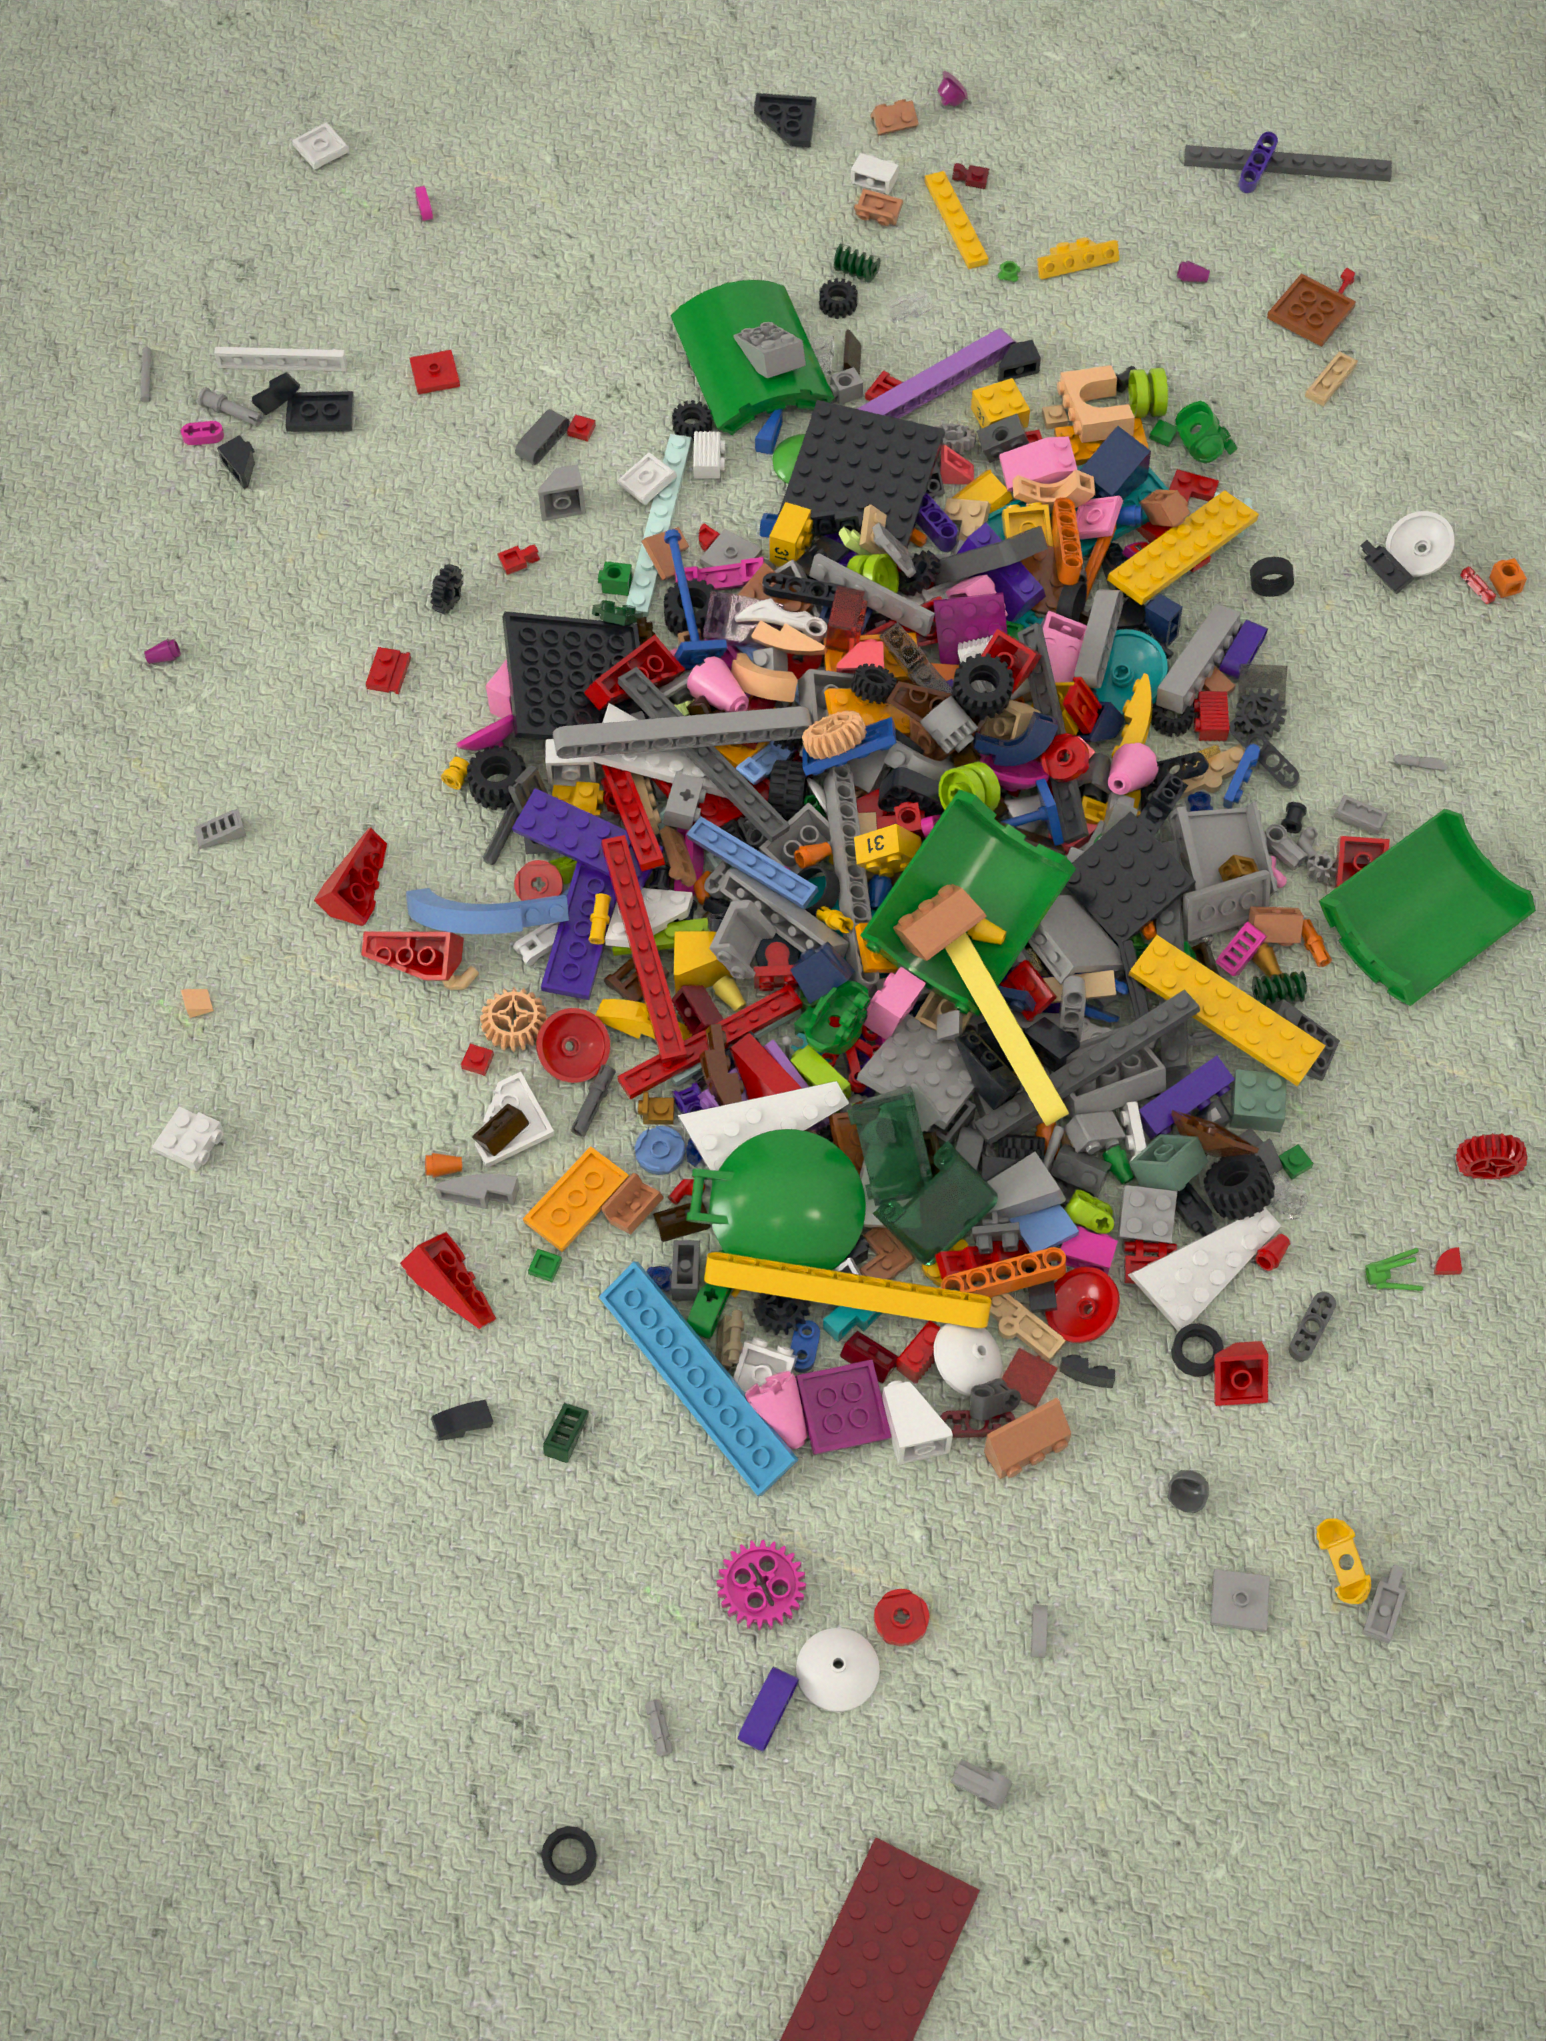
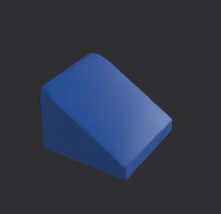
[760,513,778,538]

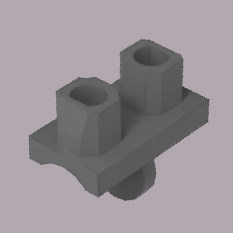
[972,1210,1022,1254]

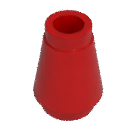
[1255,1234,1291,1271]

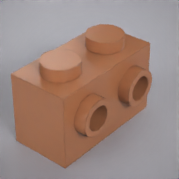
[1139,489,1190,527]
[1247,906,1304,946]

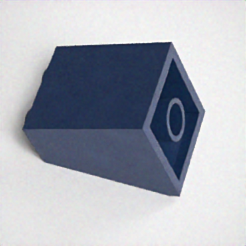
[1080,426,1151,500]

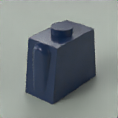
[790,941,855,1004]

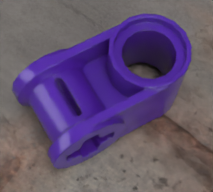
[672,1082,704,1114]

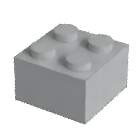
[1117,1185,1177,1244]

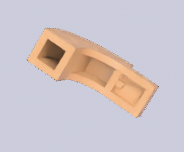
[1013,470,1095,513]
[731,653,798,702]

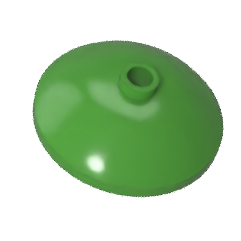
[772,434,805,484]

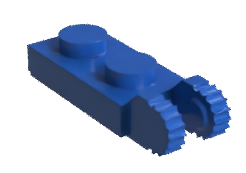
[1223,744,1260,809]

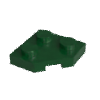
[592,600,643,626]

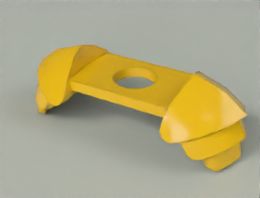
[1316,1518,1371,1604]

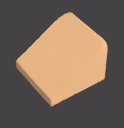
[181,989,214,1018]

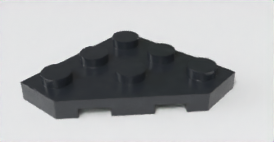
[754,93,817,147]

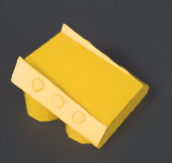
[951,469,1013,514]

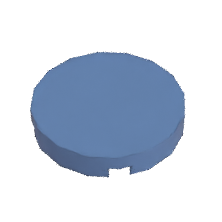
[635,1126,685,1175]

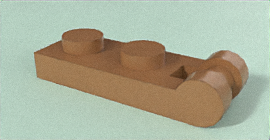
[660,825,696,887]

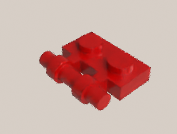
[1124,1239,1177,1284]

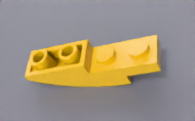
[1111,673,1152,758]
[595,999,692,1041]

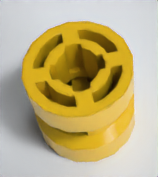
[441,756,470,790]

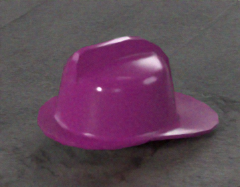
[937,71,968,107]

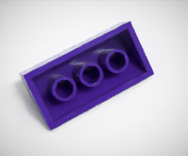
[957,522,1046,622]

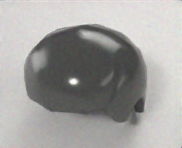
[1167,1470,1209,1513]

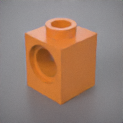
[1489,558,1527,598]

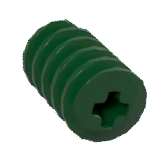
[834,243,881,283]
[1252,971,1307,1006]

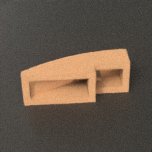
[751,620,828,655]

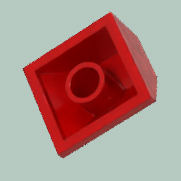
[981,629,1042,694]
[1214,1341,1268,1406]

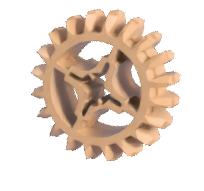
[802,710,867,759]
[480,987,547,1052]

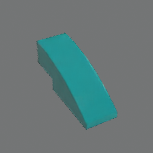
[823,1306,883,1342]

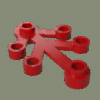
[822,1017,881,1093]

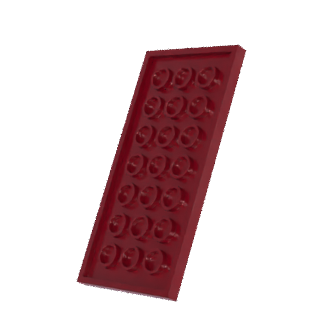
[780,1837,980,2041]

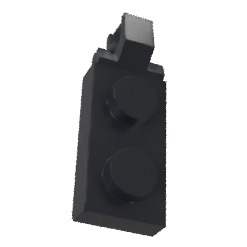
[1360,540,1414,595]
[1175,1182,1217,1237]

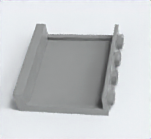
[1168,801,1277,897]
[1028,895,1124,984]

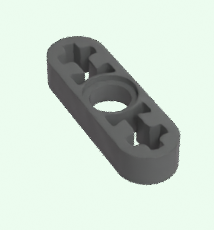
[1289,1292,1336,1361]

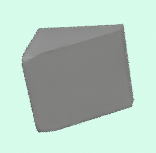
[937,1010,963,1040]

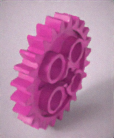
[717,1539,806,1631]

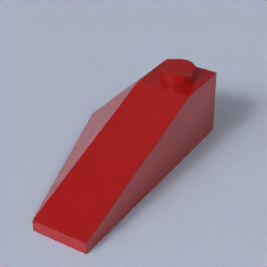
[361,931,464,981]
[400,1232,496,1329]

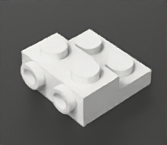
[152,1107,224,1171]
[733,1337,798,1393]

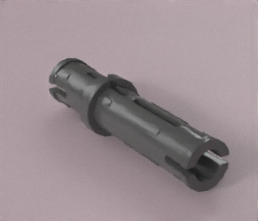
[570,1065,616,1137]

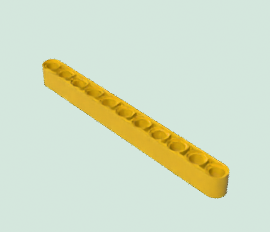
[704,1252,992,1328]

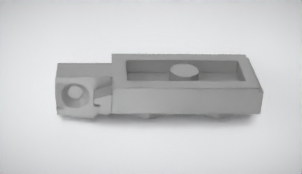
[1362,1565,1406,1644]

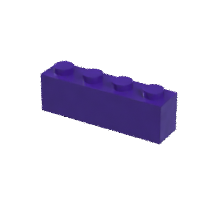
[1139,1056,1235,1140]

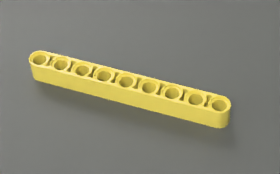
[945,932,1069,1126]

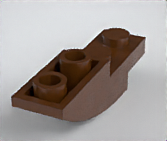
[699,1024,744,1106]

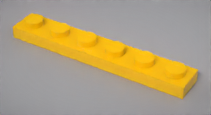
[924,171,989,269]

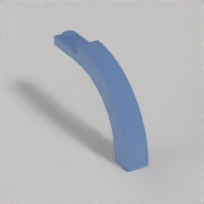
[406,888,569,934]

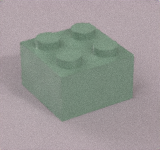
[1230,1069,1287,1133]
[1129,1134,1209,1191]

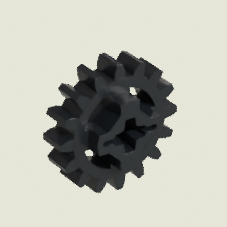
[898,550,941,597]
[430,564,463,614]
[1235,688,1287,740]
[753,1292,811,1335]

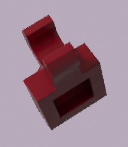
[952,163,990,189]

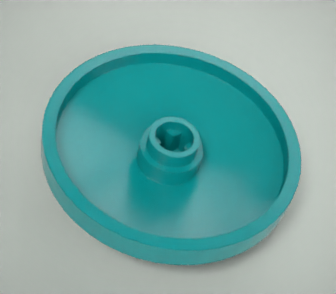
[1094,629,1169,717]

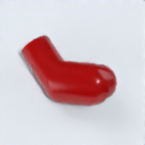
[668,1179,706,1205]

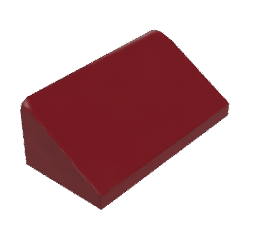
[840,1331,899,1384]

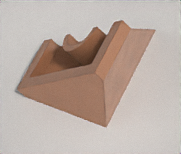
[909,716,955,761]

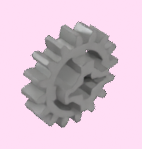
[934,423,976,454]

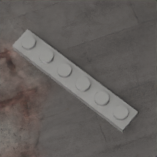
[809,553,935,636]

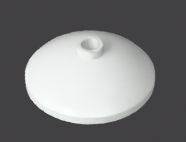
[1386,511,1455,576]
[934,1323,1002,1396]
[796,1628,880,1712]

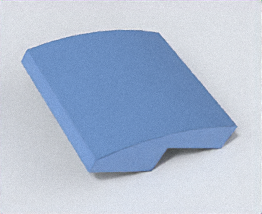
[1009,1204,1079,1253]

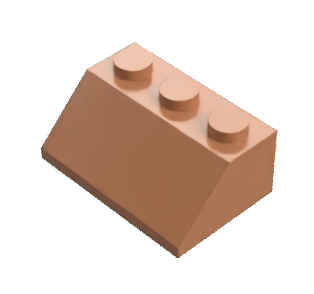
[893,884,987,961]
[984,1398,1071,1479]

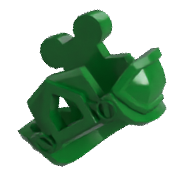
[1175,401,1238,464]
[804,981,870,1055]

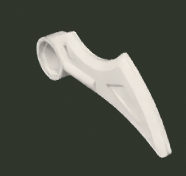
[735,598,827,642]

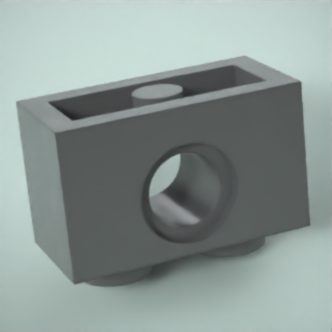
[976,413,1029,463]
[671,1240,700,1301]

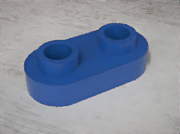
[790,1320,820,1373]

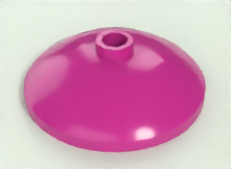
[455,714,514,751]
[980,754,1049,791]

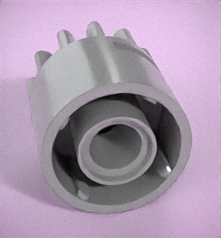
[920,696,978,754]

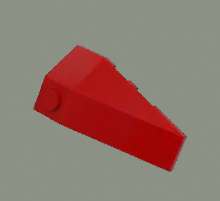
[314,828,387,926]
[729,1033,802,1100]

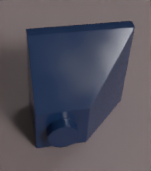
[1073,701,1125,742]

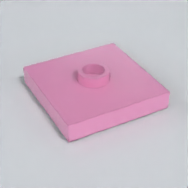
[1076,496,1123,539]

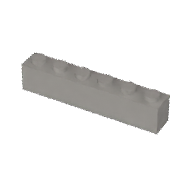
[1156,604,1243,714]
[720,869,850,958]

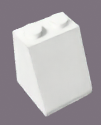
[882,1381,953,1465]

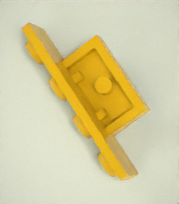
[1037,237,1119,279]

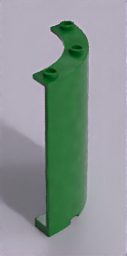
[670,280,835,436]
[860,789,1076,1016]
[1319,808,1536,1006]

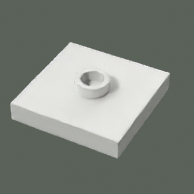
[292,123,349,169]
[617,452,677,505]

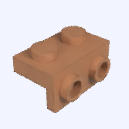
[870,99,919,136]
[854,189,903,226]
[601,1173,664,1235]

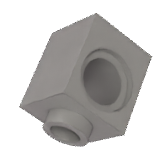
[829,367,863,405]

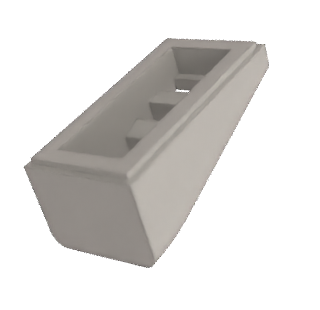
[194,809,246,849]

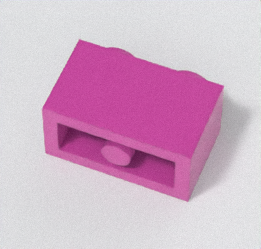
[1057,1226,1118,1275]

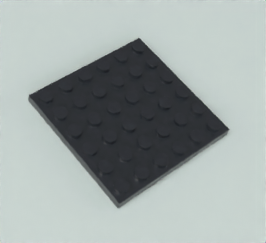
[778,400,945,549]
[502,611,649,740]

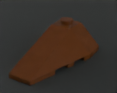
[886,681,988,737]
[1171,1110,1259,1158]

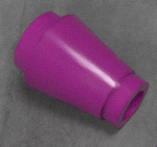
[1177,260,1210,283]
[144,638,181,664]

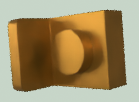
[1218,855,1259,882]
[638,1091,675,1125]

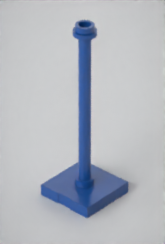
[664,529,728,671]
[1000,778,1064,846]

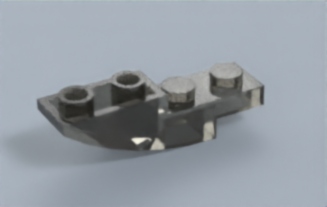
[879,622,953,693]

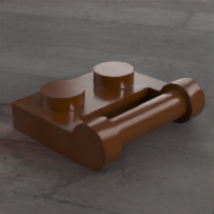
[604,957,670,1002]

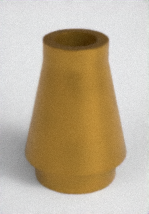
[1251,943,1282,978]

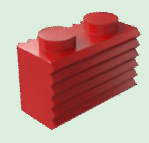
[1192,691,1230,742]
[896,1320,941,1384]

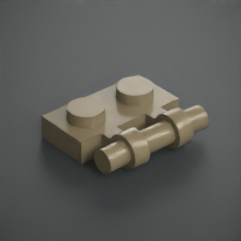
[715,1310,745,1371]

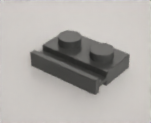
[508,765,548,814]

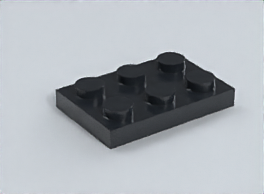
[285,391,354,432]

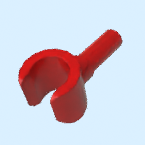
[1338,268,1355,294]

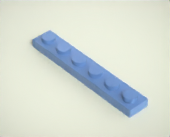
[686,816,818,909]

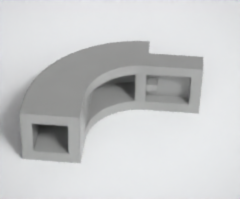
[883,740,955,782]

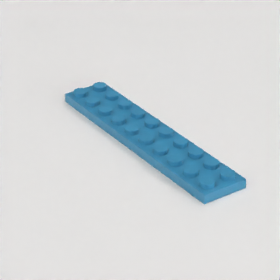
[599,1261,799,1496]

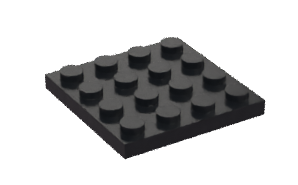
[1065,811,1196,944]

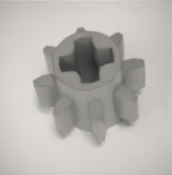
[1306,853,1337,883]

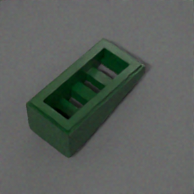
[543,1402,589,1463]

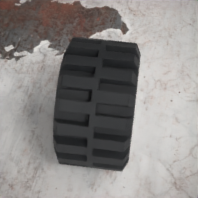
[663,578,721,639]
[952,653,1014,720]
[467,745,526,810]
[768,760,807,821]
[1203,1154,1275,1220]

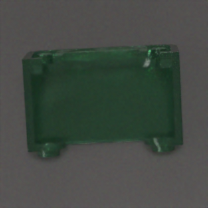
[847,1086,936,1206]
[873,1141,998,1266]

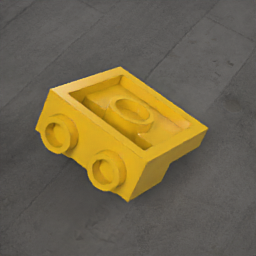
[1002,502,1053,546]
[552,781,604,815]

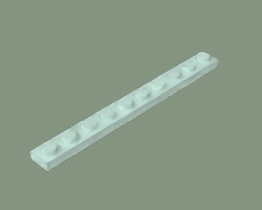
[626,434,692,617]

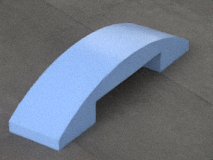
[736,741,801,785]

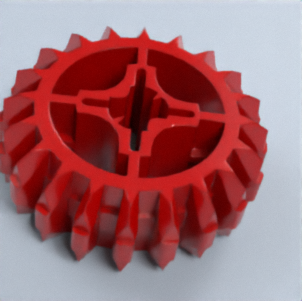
[1456,1133,1528,1180]

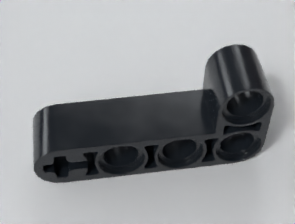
[877,767,945,815]

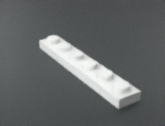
[214,347,347,372]

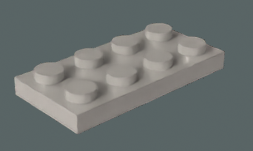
[1183,870,1271,941]

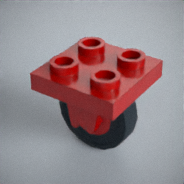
[754,933,800,992]

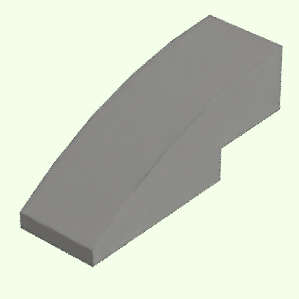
[435,1174,520,1209]

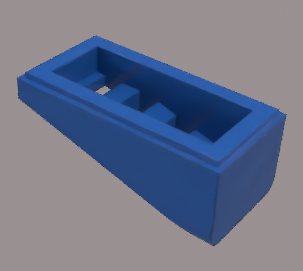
[755,409,783,455]

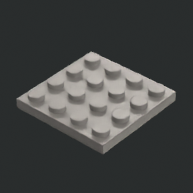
[857,1014,976,1129]

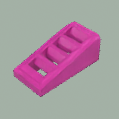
[1215,922,1267,976]

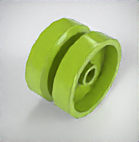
[1128,368,1168,418]
[847,554,899,593]
[939,762,1000,811]

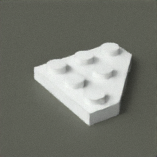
[605,888,693,948]
[475,1072,555,1168]

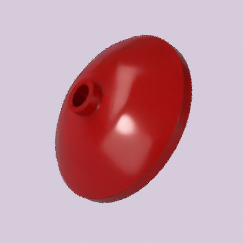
[536,1008,610,1083]
[1045,1267,1120,1343]

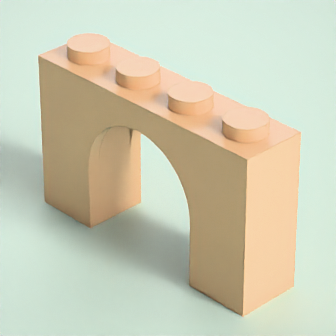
[1057,365,1135,443]

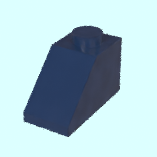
[1144,594,1182,647]

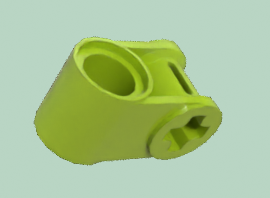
[1064,1190,1114,1234]

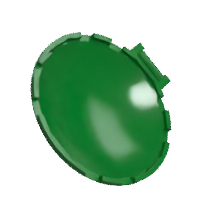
[686,1129,866,1270]

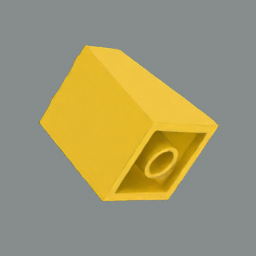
[674,931,733,994]

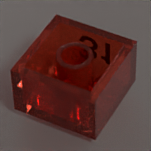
[825,585,868,653]

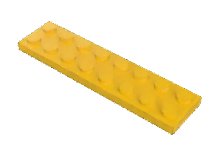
[1107,490,1259,605]
[1128,935,1326,1087]

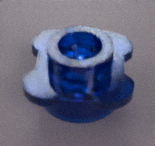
[1187,791,1213,812]
[646,1266,672,1291]

